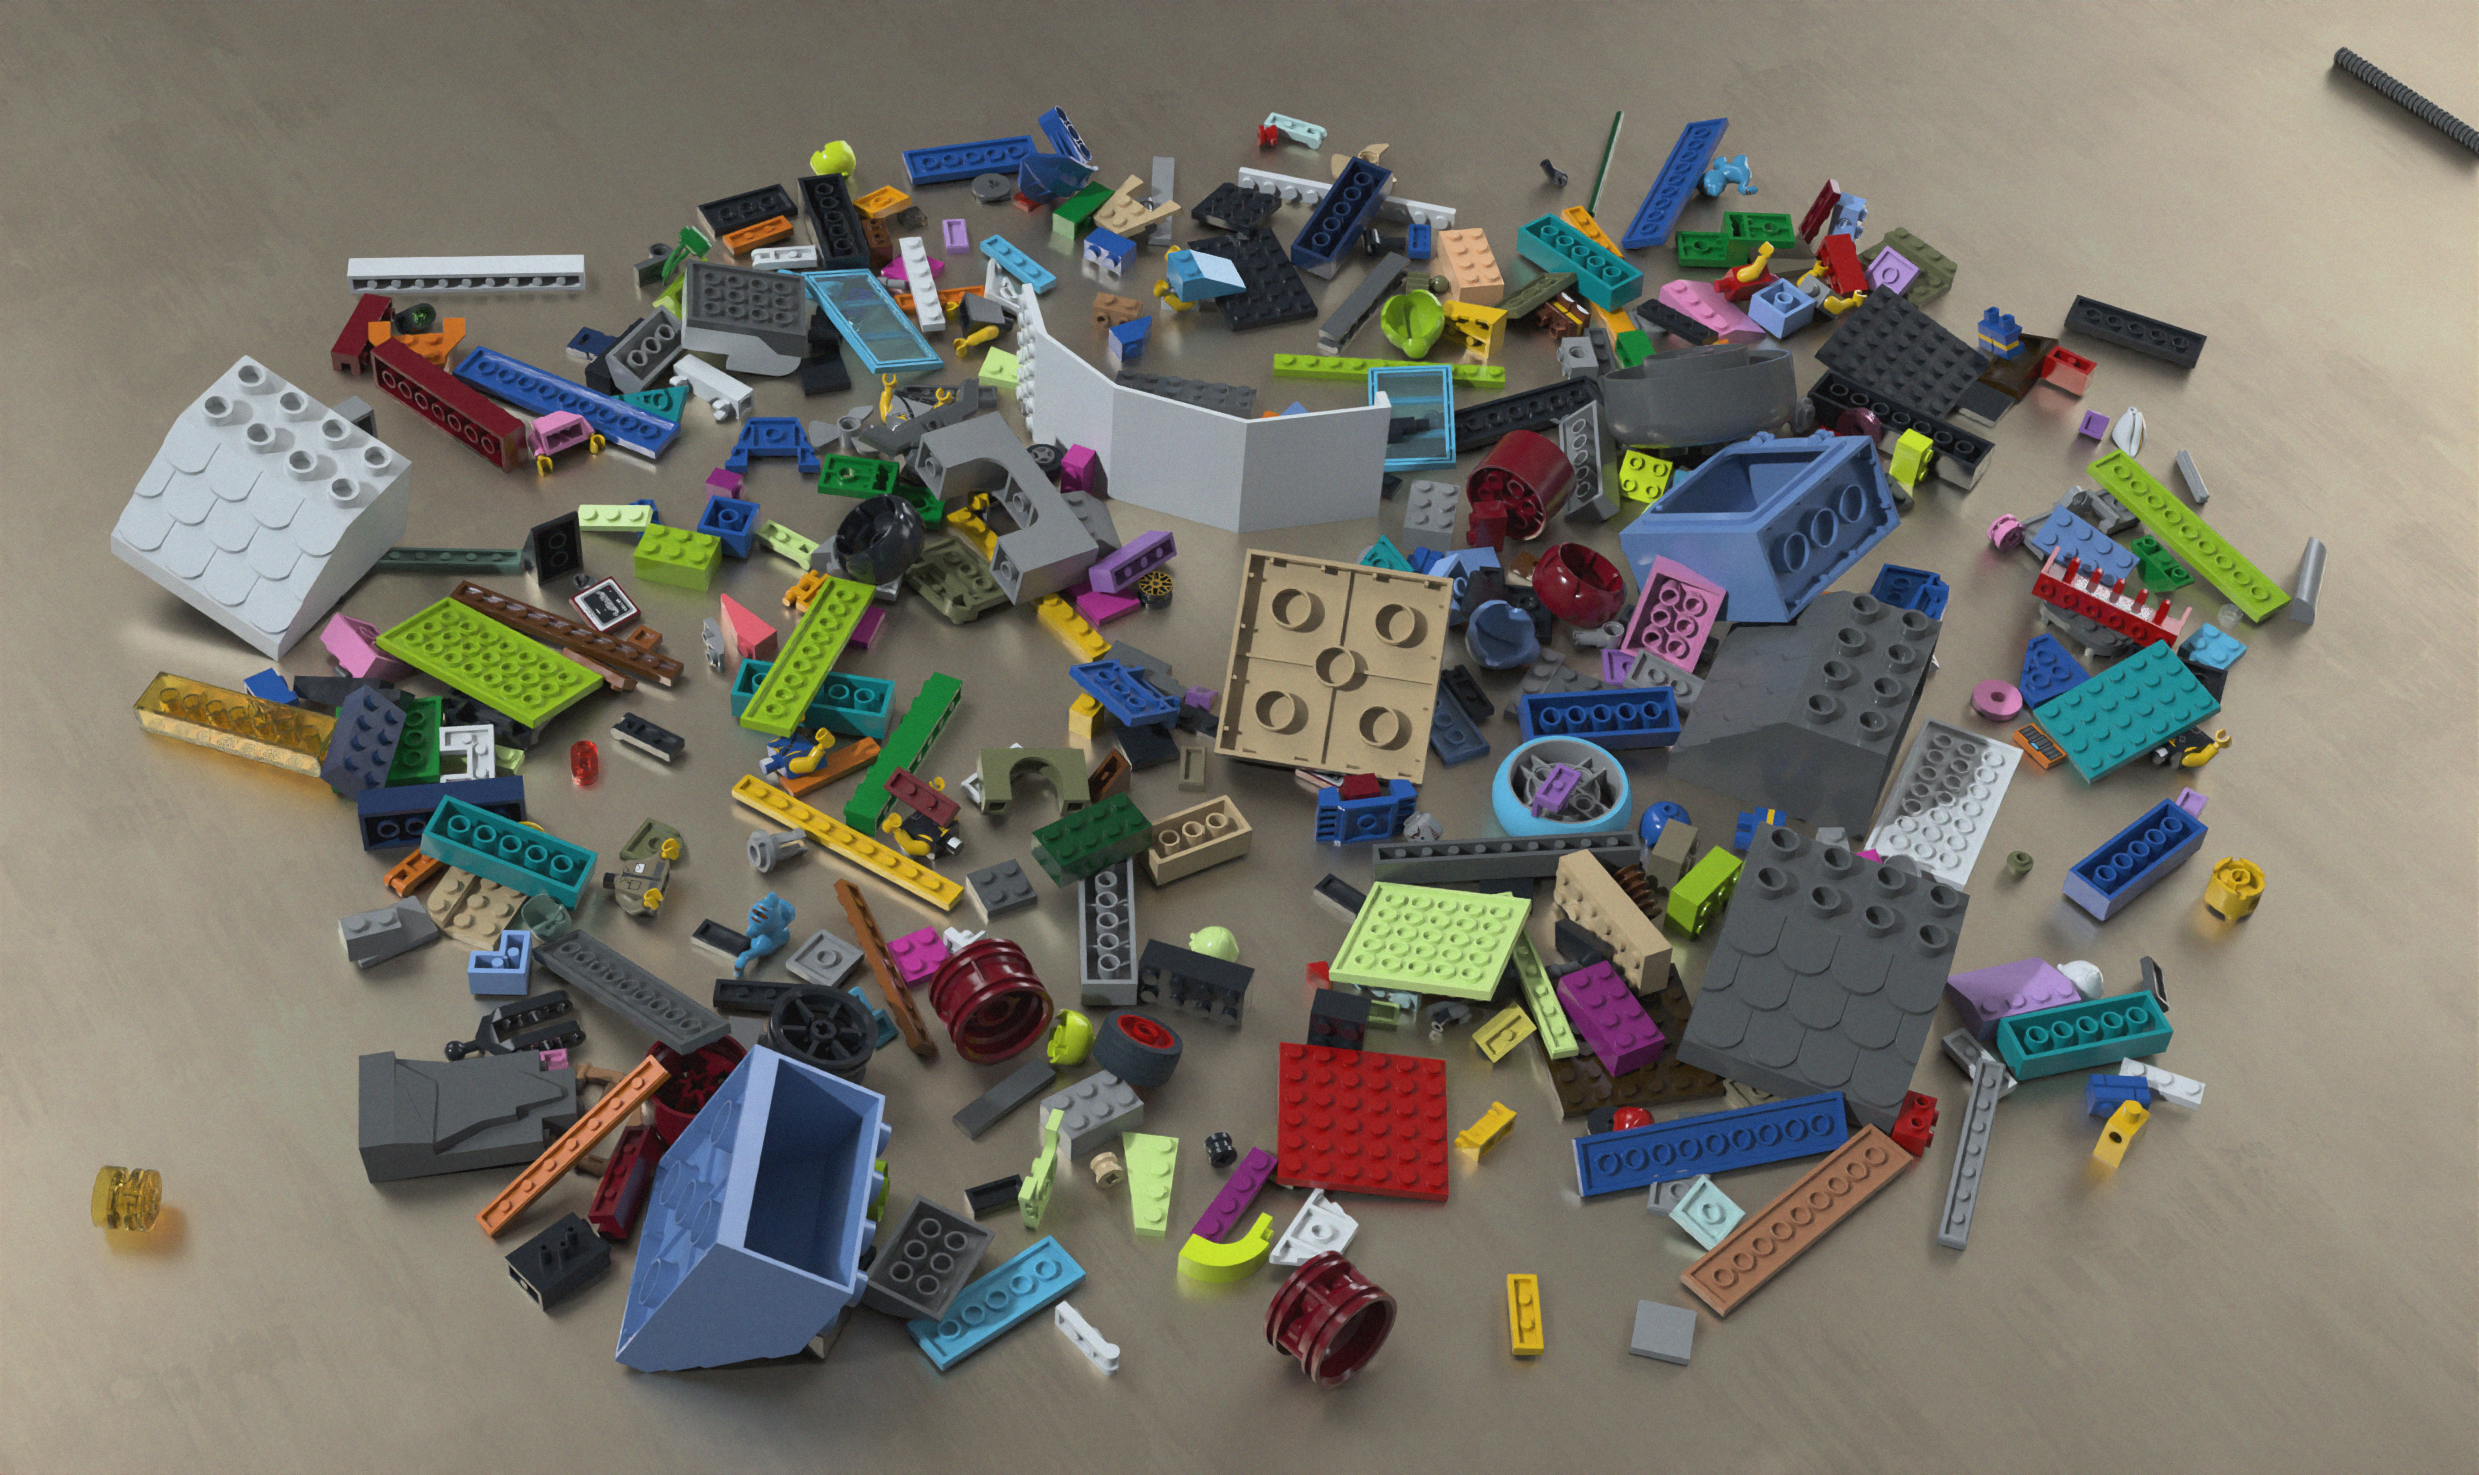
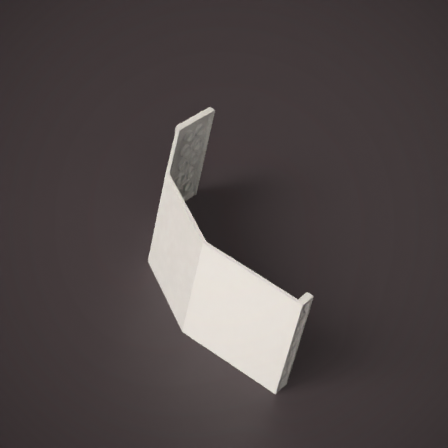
[1016,283,1391,533]

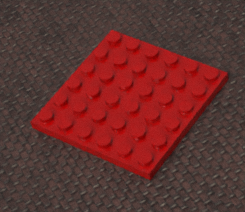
[1276,1042,1449,1202]

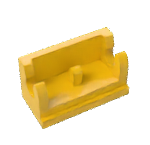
[1454,1101,1517,1163]

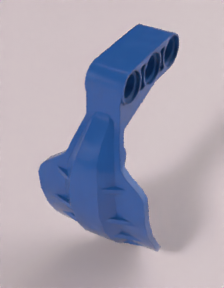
[1017,106,1099,205]

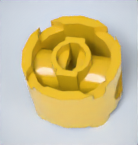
[2204,857,2266,920]

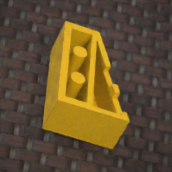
[1441,300,1508,359]

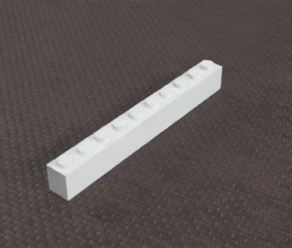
[347,255,586,294]

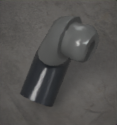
[1540,159,1568,187]
[1432,1004,1472,1032]

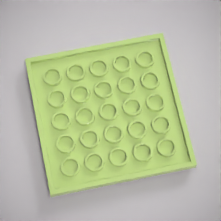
[1329,881,1532,1001]

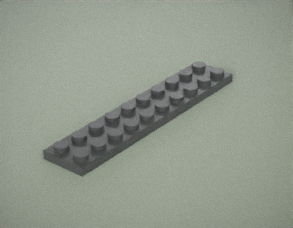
[532,929,732,1055]

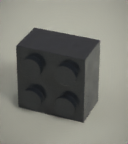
[1307,988,1372,1051]

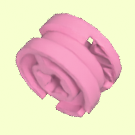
[1987,514,2026,552]

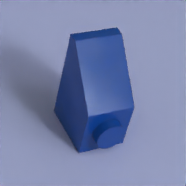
[1108,315,1152,362]

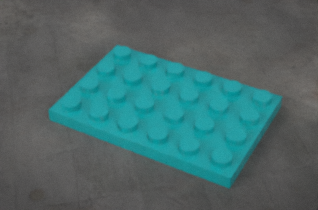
[2033,639,2221,784]

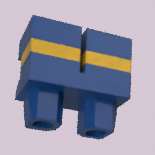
[1978,307,2025,360]
[1733,807,1787,854]

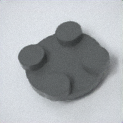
[971,173,1012,204]

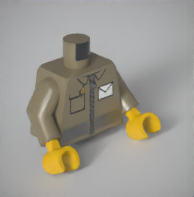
[603,838,680,917]

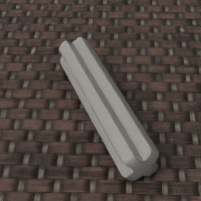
[2175,450,2210,504]

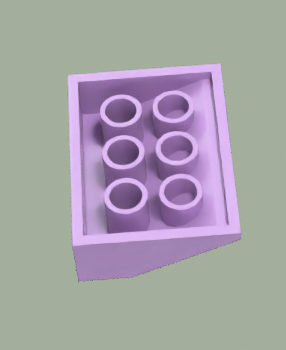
[1945,957,2081,1042]

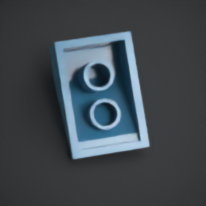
[1166,250,1246,303]

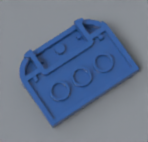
[1869,563,1949,621]
[1068,659,1181,729]

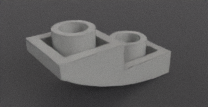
[702,617,725,673]

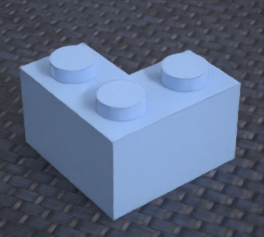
[467,930,533,995]

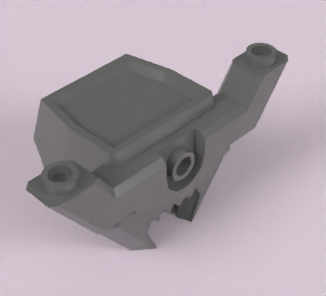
[858,378,979,488]

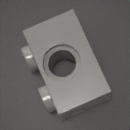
[1557,337,1599,384]

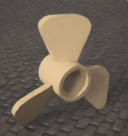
[1331,143,1397,185]

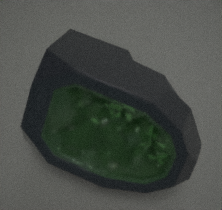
[394,303,436,335]

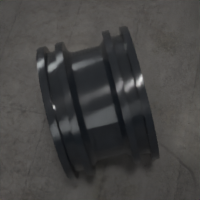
[761,984,878,1086]

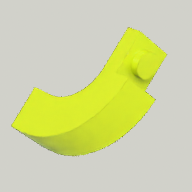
[1177,1213,1274,1283]

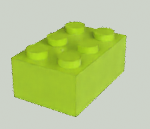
[633,523,722,592]
[1663,845,1743,941]

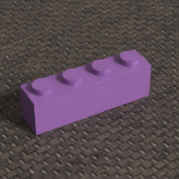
[1088,530,1177,593]

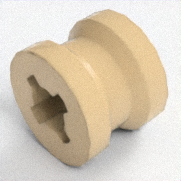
[1089,1152,1125,1189]

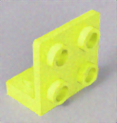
[1618,450,1673,504]

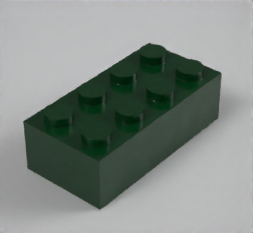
[1031,791,1152,889]

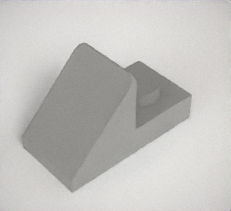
[811,535,843,579]

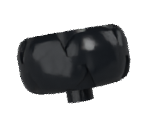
[833,493,927,586]

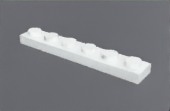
[898,237,945,332]

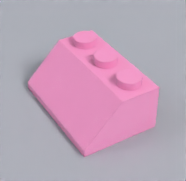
[320,613,412,682]

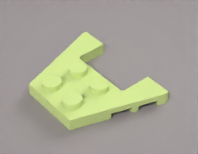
[1018,1108,1064,1230]

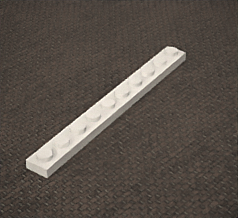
[1238,167,1456,231]

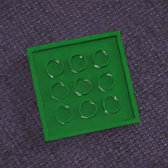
[331,696,443,794]

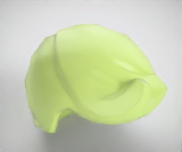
[1189,926,1239,963]

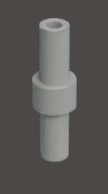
[859,277,906,291]

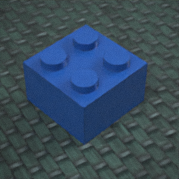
[697,495,761,558]

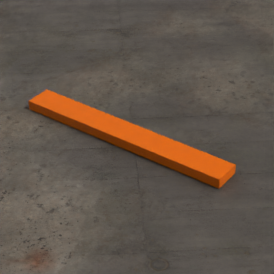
[475,1054,671,1240]

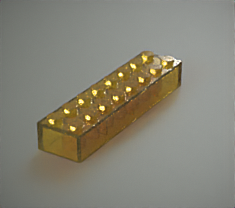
[132,671,338,778]

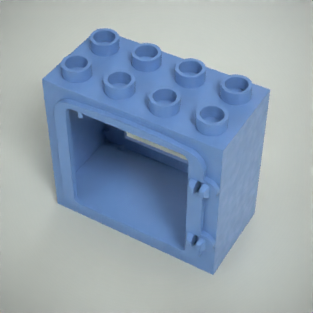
[1619,429,1901,622]

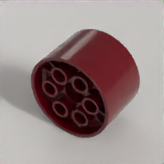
[1466,430,1576,540]
[640,1035,747,1152]

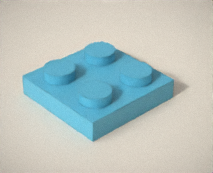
[2177,622,2248,671]

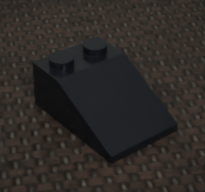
[523,511,584,586]

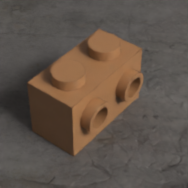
[1091,292,1143,331]

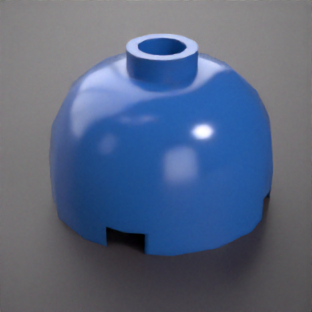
[1639,801,1692,849]

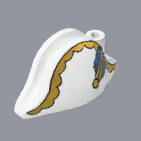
[2112,407,2147,459]

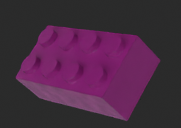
[1556,960,1666,1078]

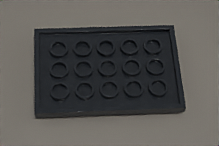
[1186,227,1318,332]

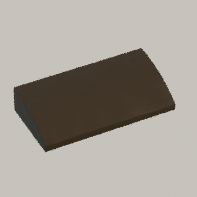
[1977,333,2059,401]

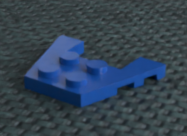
[725,417,820,473]

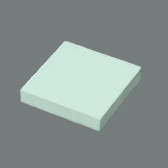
[1669,1175,1746,1251]

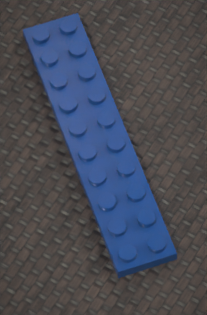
[1621,118,1730,249]
[452,345,681,459]
[1572,1091,1849,1197]

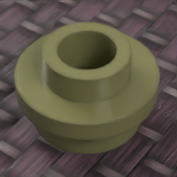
[2007,851,2034,876]

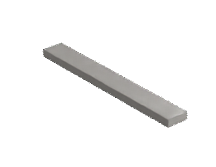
[1936,1057,2006,1251]

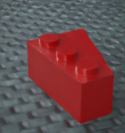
[1815,233,1869,299]

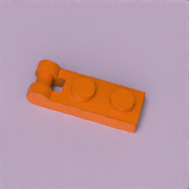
[383,847,445,898]

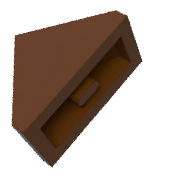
[1088,748,1131,803]

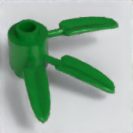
[662,225,712,286]

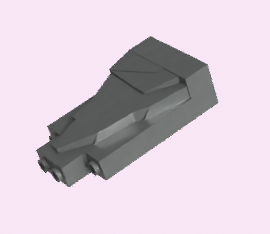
[359,1050,585,1183]

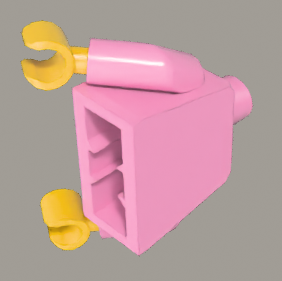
[527,411,605,476]

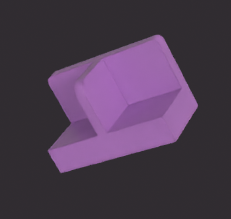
[1531,763,1582,818]

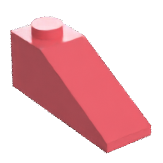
[720,593,778,661]

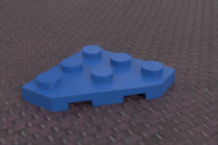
[2019,633,2092,710]

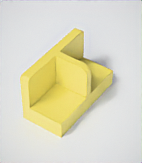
[1472,1001,1537,1063]

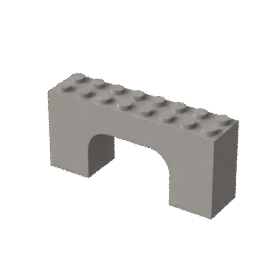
[914,411,1099,606]

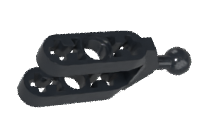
[443,990,586,1062]

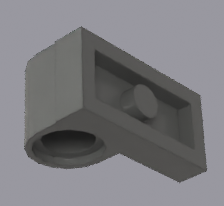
[633,243,679,288]

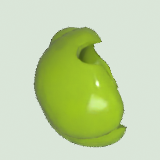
[1380,289,1445,359]

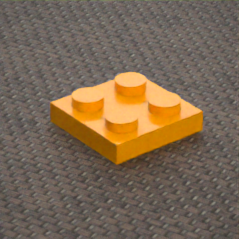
[852,185,912,219]

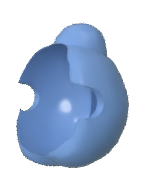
[1465,600,1541,670]

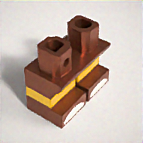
[1535,291,1592,339]

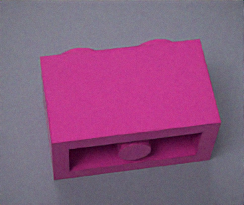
[1060,444,1096,494]

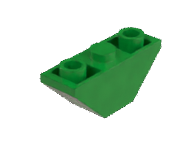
[2130,535,2195,592]

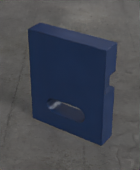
[566,327,617,361]

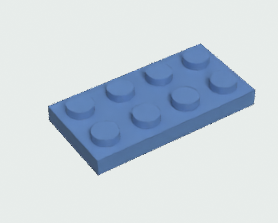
[2030,504,2140,590]

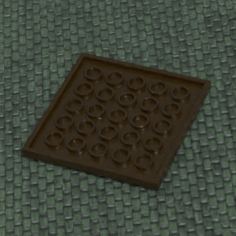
[1517,963,1724,1119]

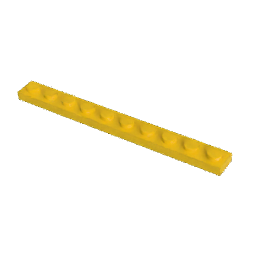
[946,506,1112,663]
[731,773,964,912]

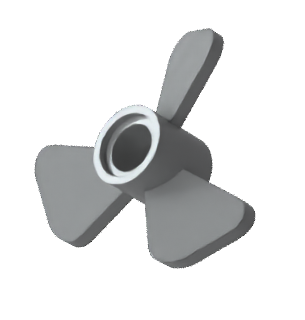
[808,406,881,455]

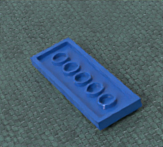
[902,135,1038,185]

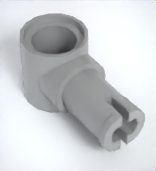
[1573,621,1624,651]

